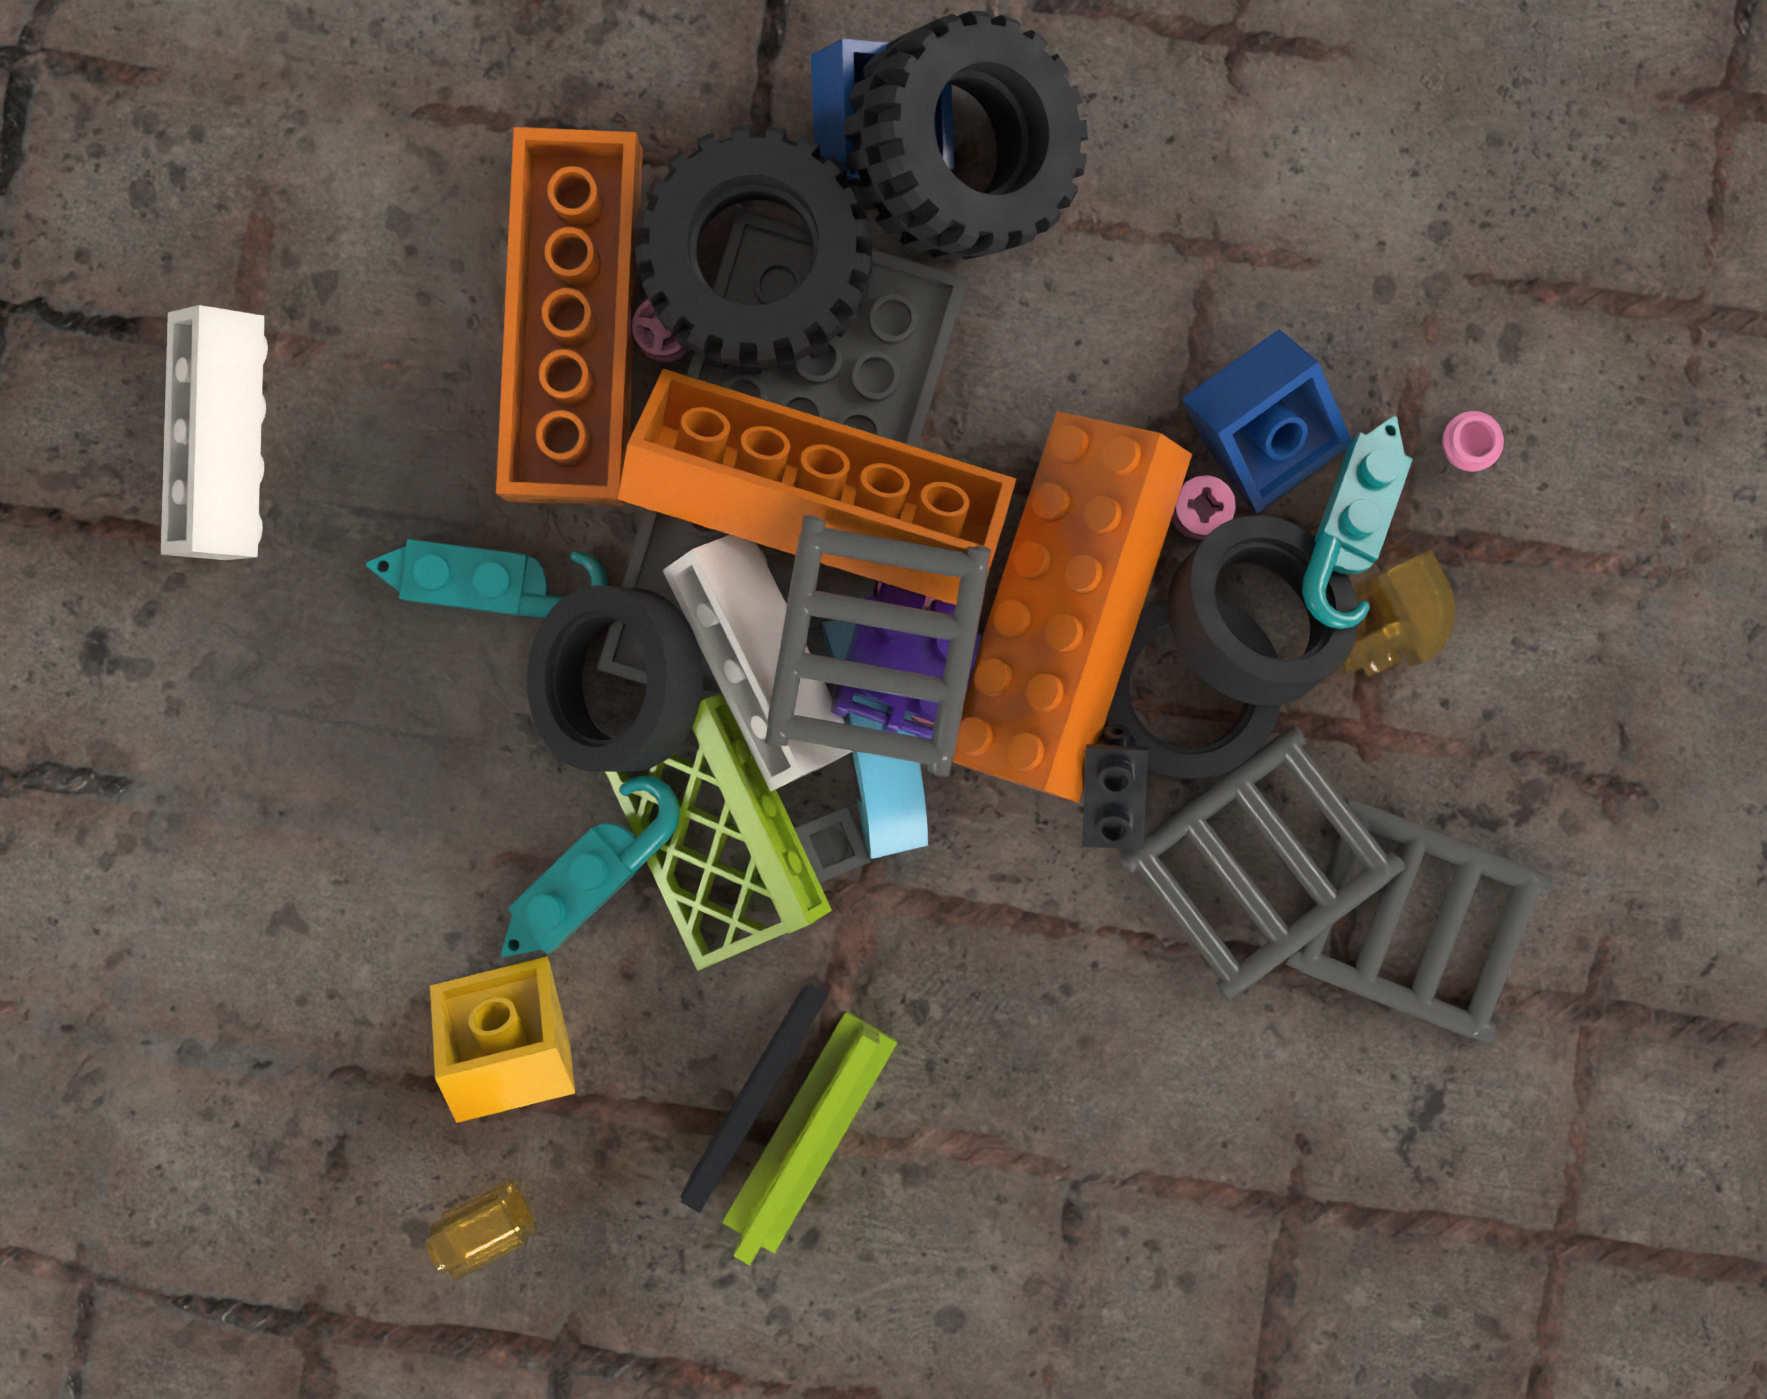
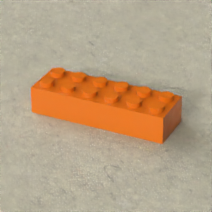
[496,127,643,507]
[618,369,1016,605]
[952,411,1192,803]

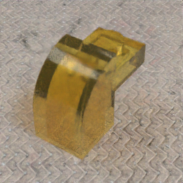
[1341,549,1455,677]

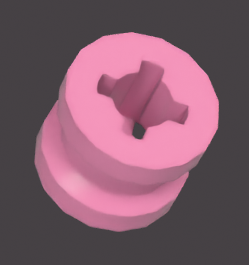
[632,299,688,363]
[1171,475,1236,540]

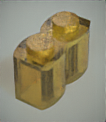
[426,1178,537,1280]

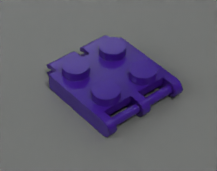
[831,582,983,739]

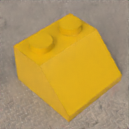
[430,956,575,1123]

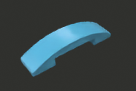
[821,619,928,859]

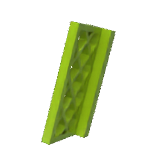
[605,693,832,971]
[722,1010,898,1266]

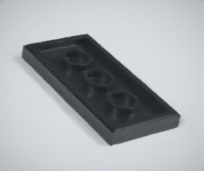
[680,975,831,1213]

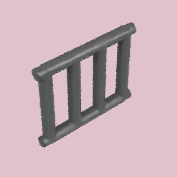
[765,515,991,777]
[1119,726,1406,1001]
[1283,798,1552,1044]

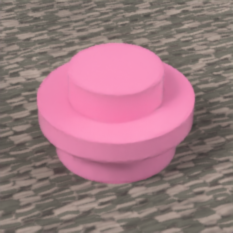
[1442,411,1504,472]

